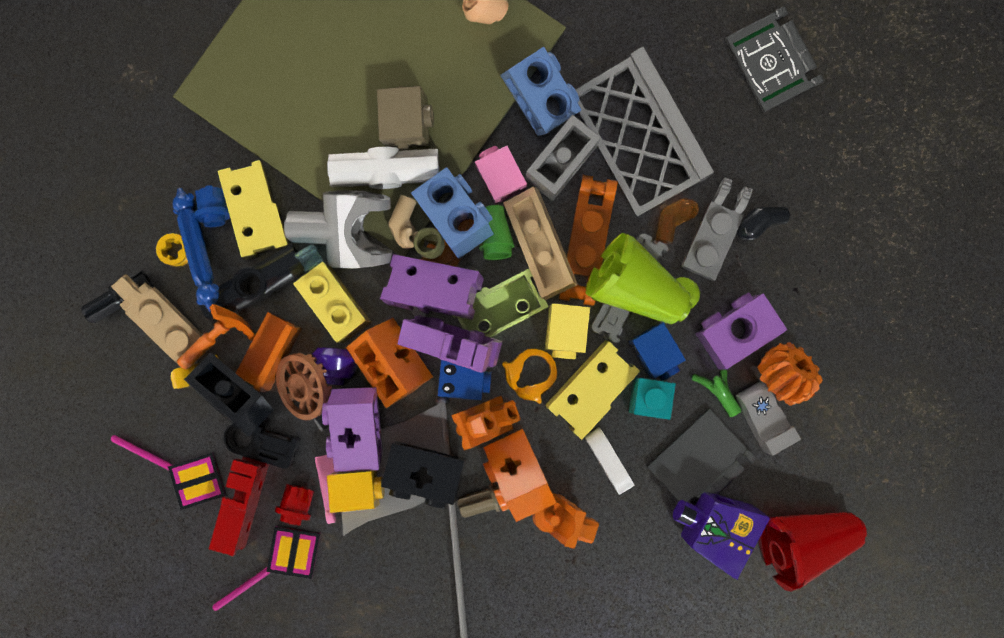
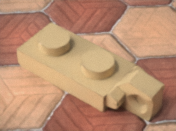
[111,274,203,364]

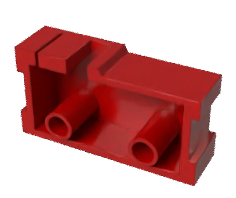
[209,456,269,556]

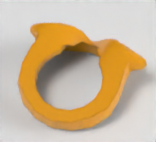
[502,348,557,404]

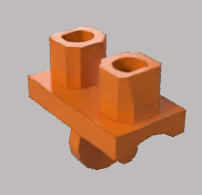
[451,396,520,450]
[532,492,599,549]

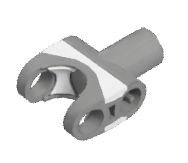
[284,190,393,268]

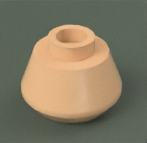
[462,0,509,24]

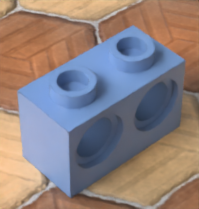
[500,47,582,136]
[411,167,494,259]

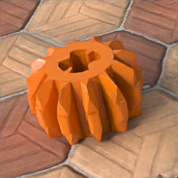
[757,342,823,406]

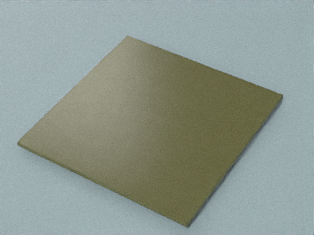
[173,0,566,257]

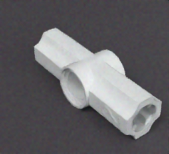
[327,147,440,189]

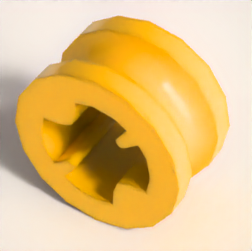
[156,233,188,267]

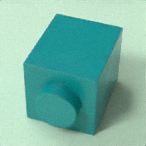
[628,377,676,420]

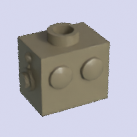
[377,86,434,150]

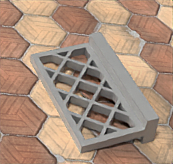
[575,47,714,217]

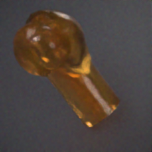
[655,198,699,244]

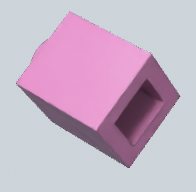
[475,146,527,205]

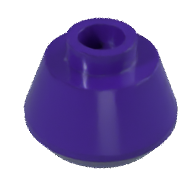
[311,347,358,386]

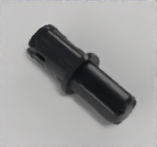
[81,270,154,323]

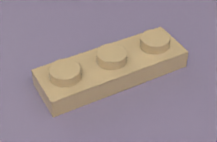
[503,187,578,300]

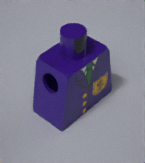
[673,492,770,580]

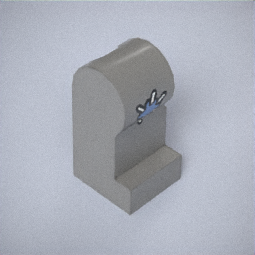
[735,381,801,456]

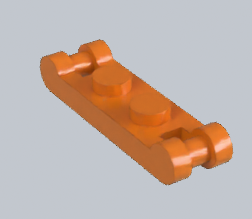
[559,175,618,306]

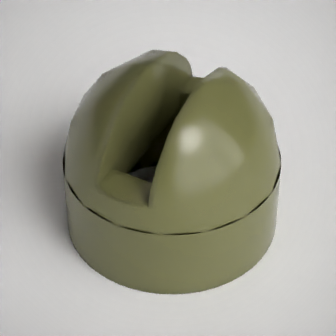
[413,227,445,259]

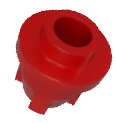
[274,484,314,526]

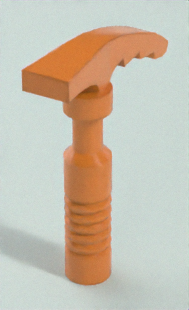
[177,304,255,370]

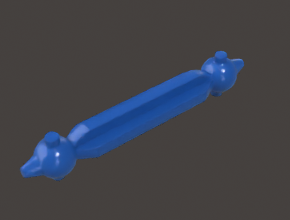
[172,188,219,312]

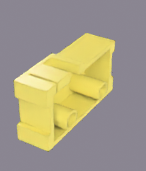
[218,160,289,260]
[545,340,640,440]

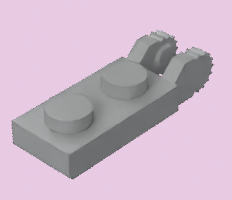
[681,177,753,281]

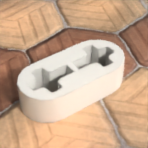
[584,427,635,495]

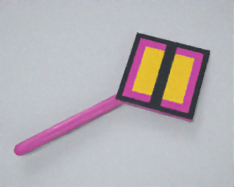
[111,435,226,510]
[212,526,320,611]

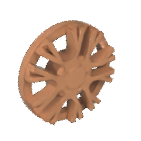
[276,352,332,420]

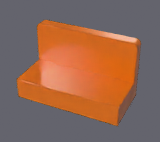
[236,312,302,393]

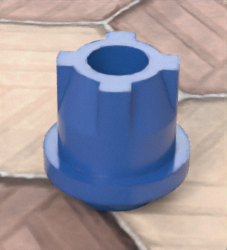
[194,185,230,228]

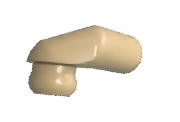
[388,195,418,249]

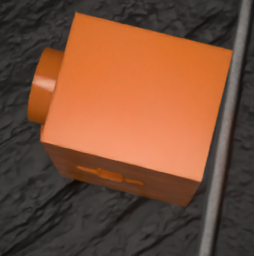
[346,318,433,408]
[483,429,557,522]

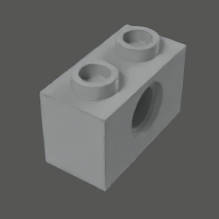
[525,115,601,201]

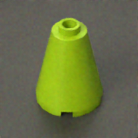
[586,233,692,325]

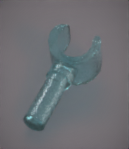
[295,244,323,272]

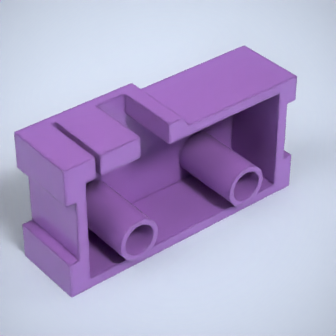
[380,254,484,320]
[398,315,503,373]

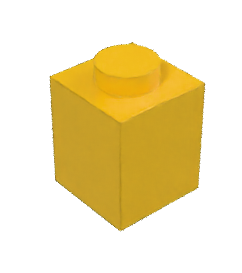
[327,470,385,513]

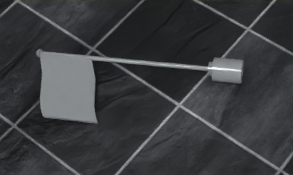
[341,397,468,638]

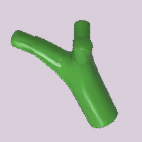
[692,369,742,417]

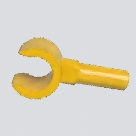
[170,354,219,389]

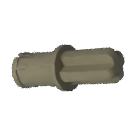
[457,484,500,518]

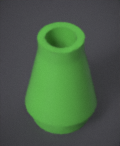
[479,205,515,260]

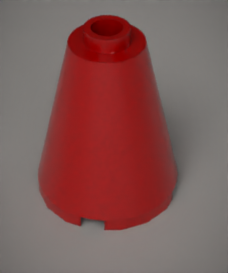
[758,512,867,592]

